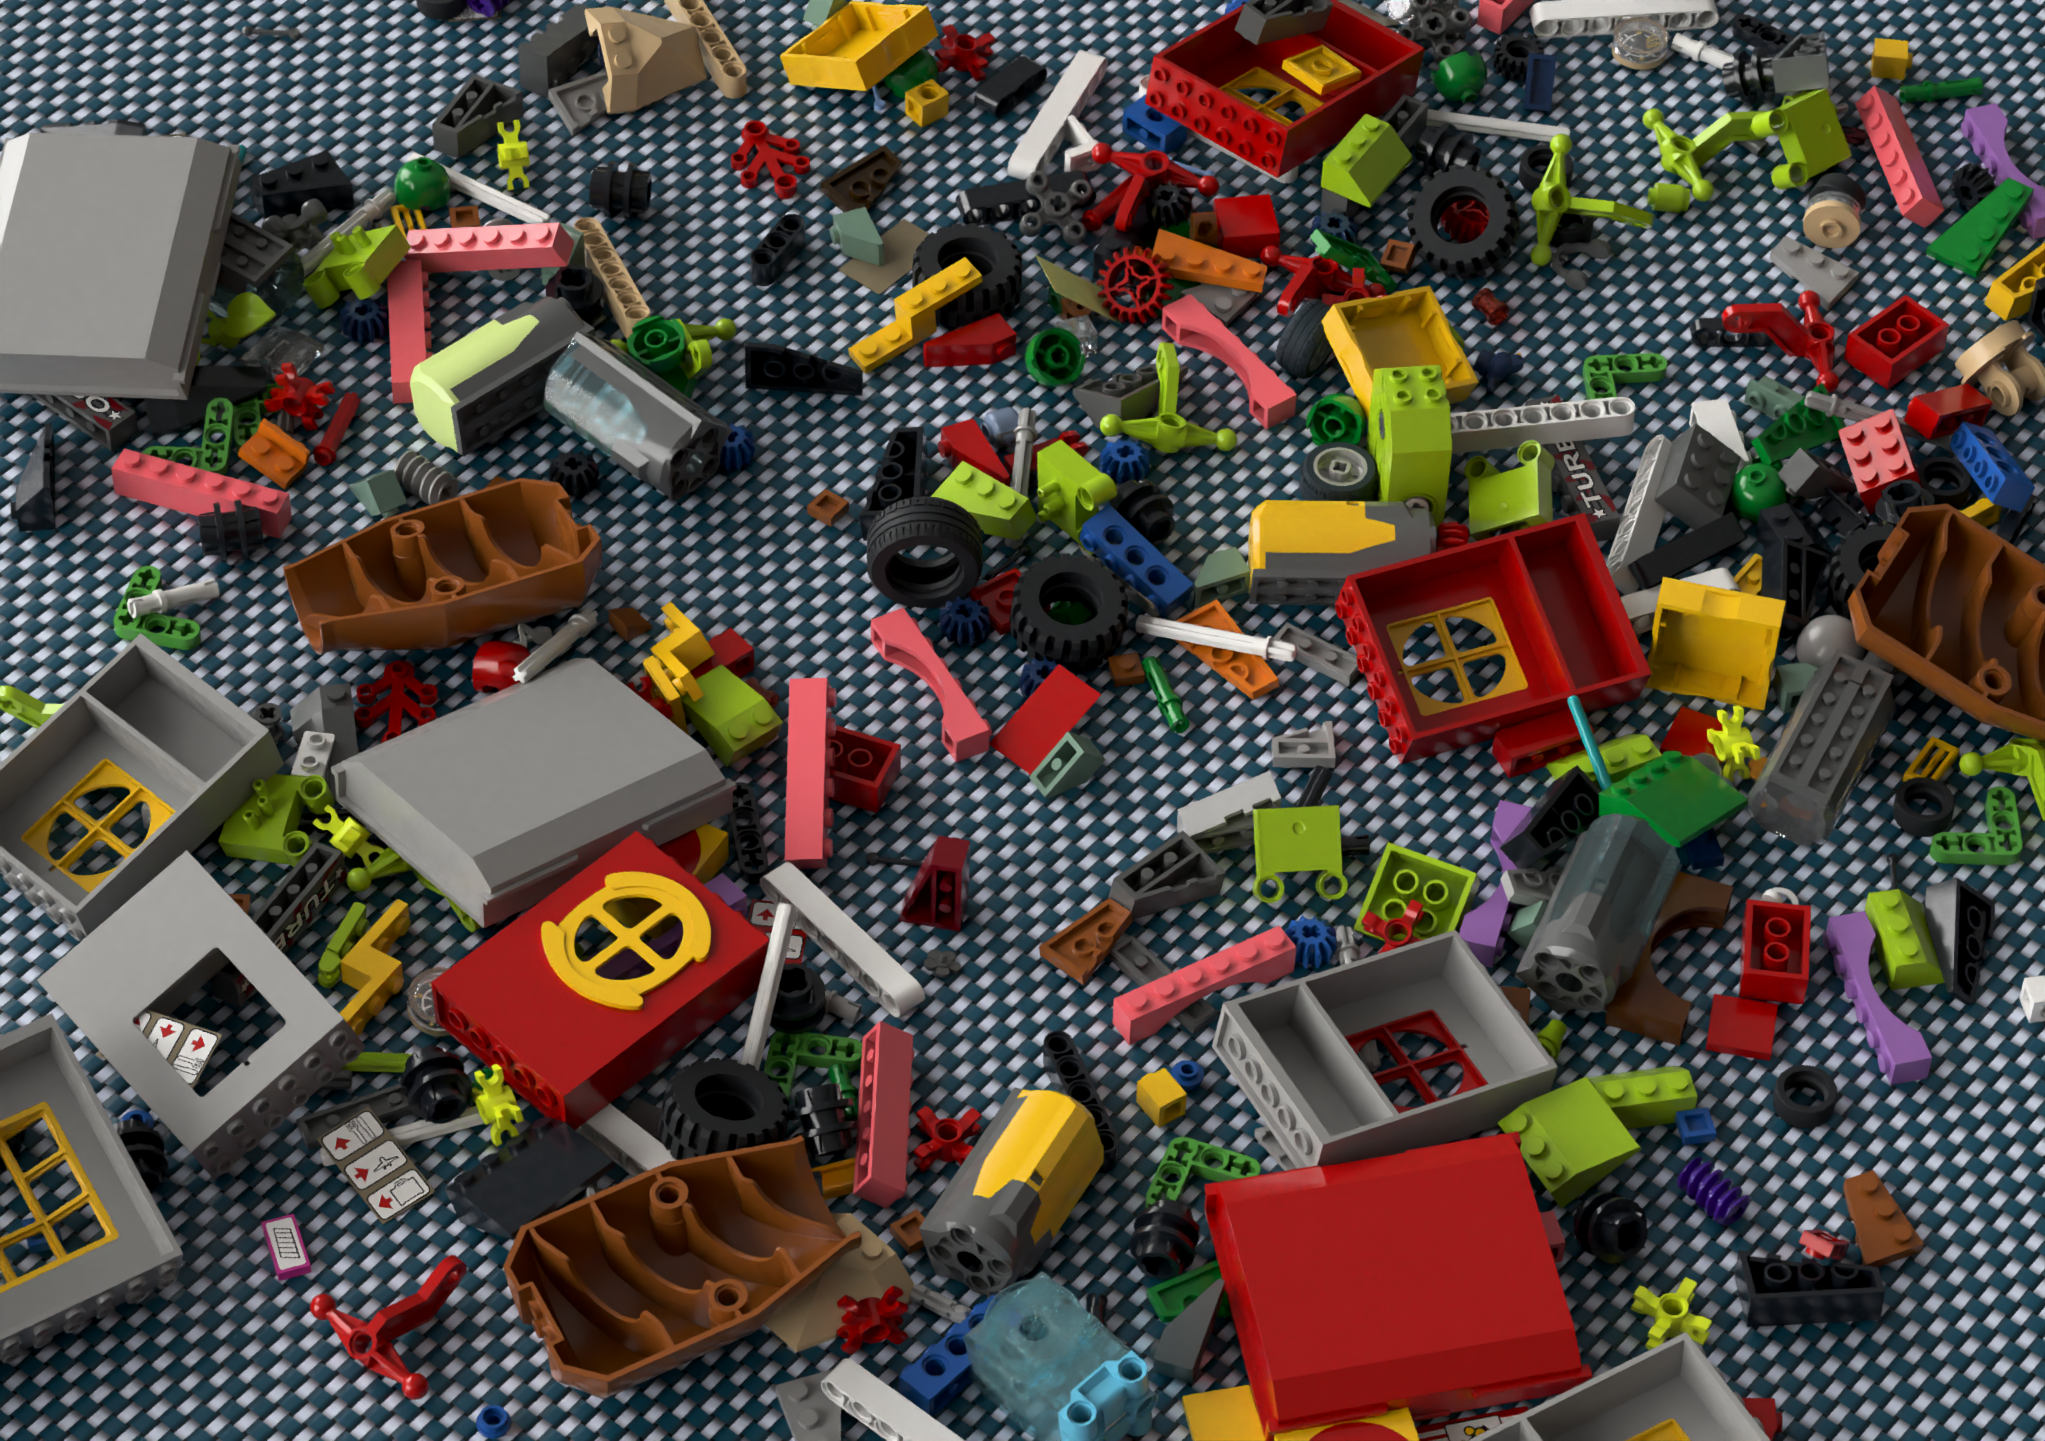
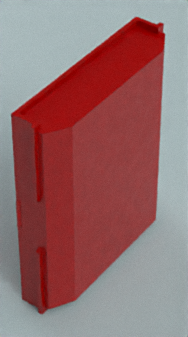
[1204,1131,1592,1441]

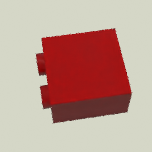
[1213,194,1280,258]

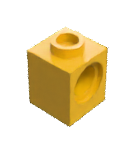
[905,79,950,128]

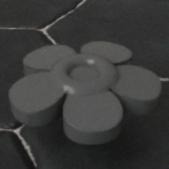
[924,949,961,978]

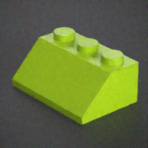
[1321,113,1412,208]
[1546,734,1662,792]
[1865,889,1945,990]
[1587,1065,1698,1129]

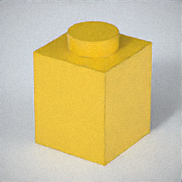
[1871,38,1913,80]
[1136,1067,1187,1128]

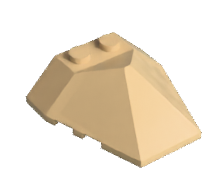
[584,7,707,115]
[765,1213,915,1353]

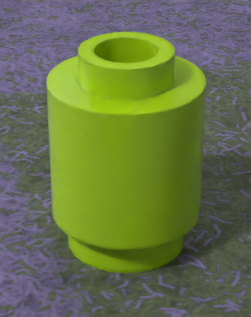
[1647,182,1690,213]

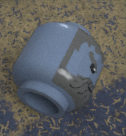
[981,407,1019,449]

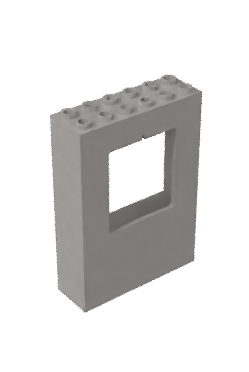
[37,850,366,1180]

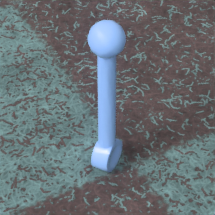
[872,84,885,111]
[1167,155,1215,177]

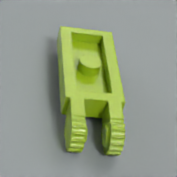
[317,902,369,988]

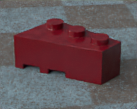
[898,836,970,932]

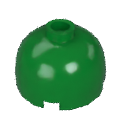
[883,48,939,98]
[1430,51,1487,103]
[394,157,451,210]
[627,315,687,375]
[1025,327,1085,387]
[1306,393,1367,446]
[1730,463,1790,524]

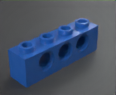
[1949,421,2035,512]
[1079,504,1194,619]
[899,1295,1023,1417]

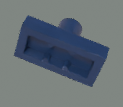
[1523,53,1557,111]
[1683,827,1724,870]

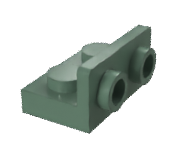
[1744,375,1805,420]

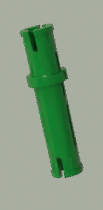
[1899,77,1983,104]
[1141,656,1190,734]

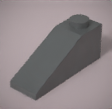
[1778,448,1857,499]
[1149,1279,1225,1384]

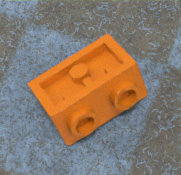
[238,418,310,490]

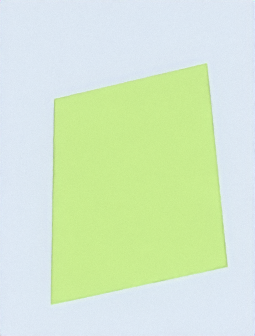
[1035,255,1121,324]

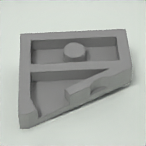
[1180,284,1258,327]
[1271,721,1336,768]

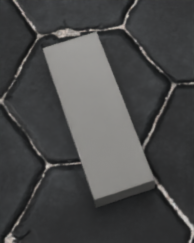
[1273,622,1360,686]

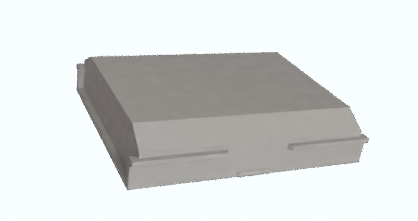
[0,133,242,400]
[331,658,737,928]

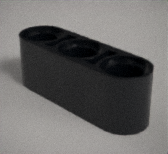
[974,56,1047,118]
[750,214,805,286]

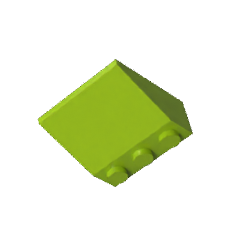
[1353,842,1481,942]
[1498,1077,1641,1209]

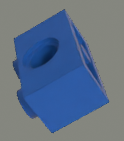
[1122,94,1187,155]

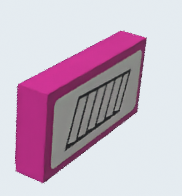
[261,1214,312,1281]

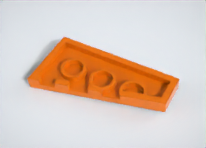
[1149,229,1267,293]
[1173,599,1279,700]

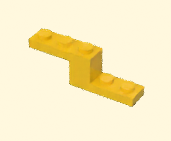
[848,257,983,374]
[650,601,715,702]
[339,899,411,1036]

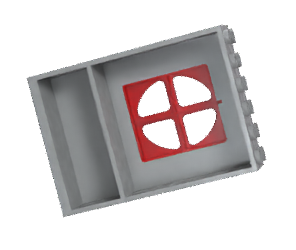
[1212,930,1558,1169]

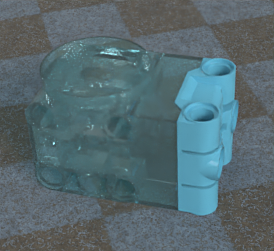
[964,1272,1158,1441]

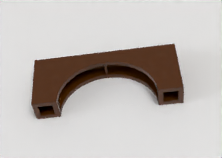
[1604,866,1734,1046]

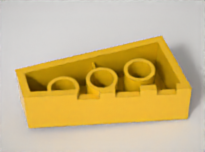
[1984,243,2045,321]

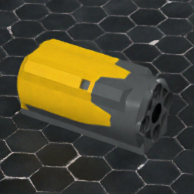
[1248,500,1436,605]
[919,1087,1104,1296]

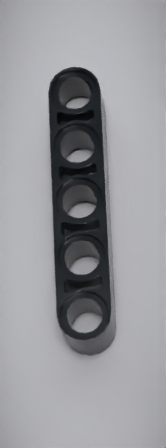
[955,170,1097,226]
[1628,512,1748,590]
[1043,1031,1119,1173]

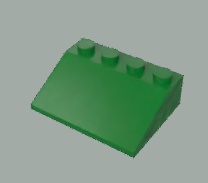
[1599,751,1748,848]

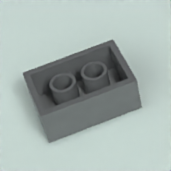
[1654,423,1741,530]

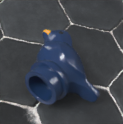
[1473,349,1524,394]

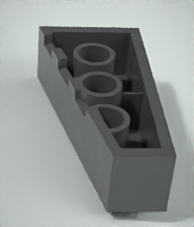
[518,3,600,98]
[1771,32,1830,96]

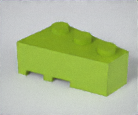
[931,461,1038,540]

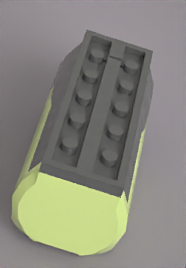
[410,297,597,457]

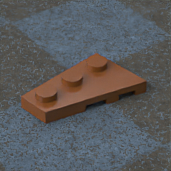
[1039,898,1132,985]
[1843,1170,1924,1267]

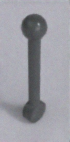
[242,26,300,39]

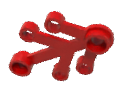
[731,120,810,200]
[354,661,438,743]

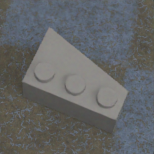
[1176,771,1281,854]

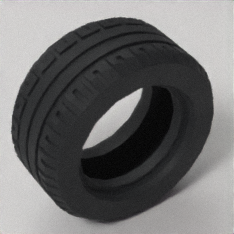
[867,496,983,608]

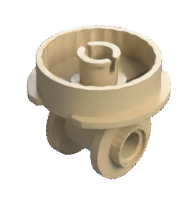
[1955,320,2045,416]

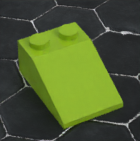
[677,664,783,767]

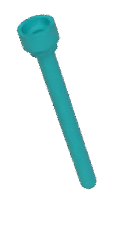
[1568,695,1629,840]

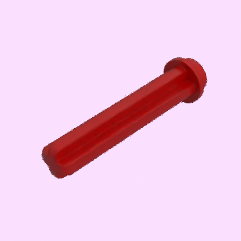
[1081,174,1134,231]
[313,392,361,466]

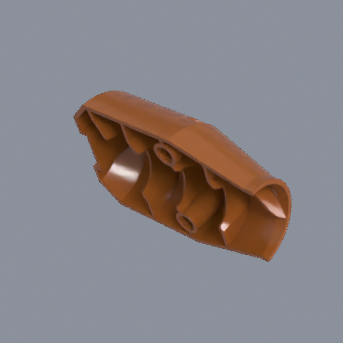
[283,478,603,655]
[1847,504,2045,742]
[503,1135,862,1399]

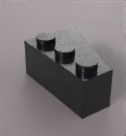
[250,150,354,220]

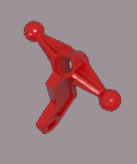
[1091,142,1220,233]
[1260,245,1387,318]
[1722,290,1839,394]
[310,1255,467,1400]

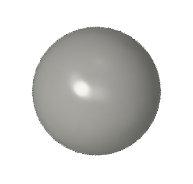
[1796,615,1865,668]

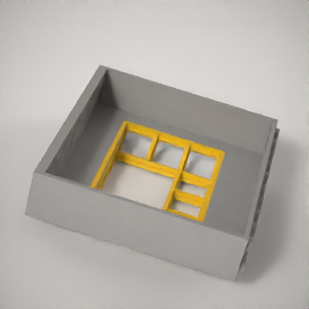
[0,1013,183,1363]

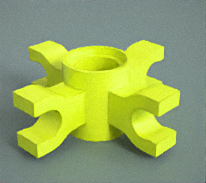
[497,120,530,191]
[1707,705,1761,783]
[313,804,385,868]
[471,1064,524,1146]
[1631,1277,1712,1350]

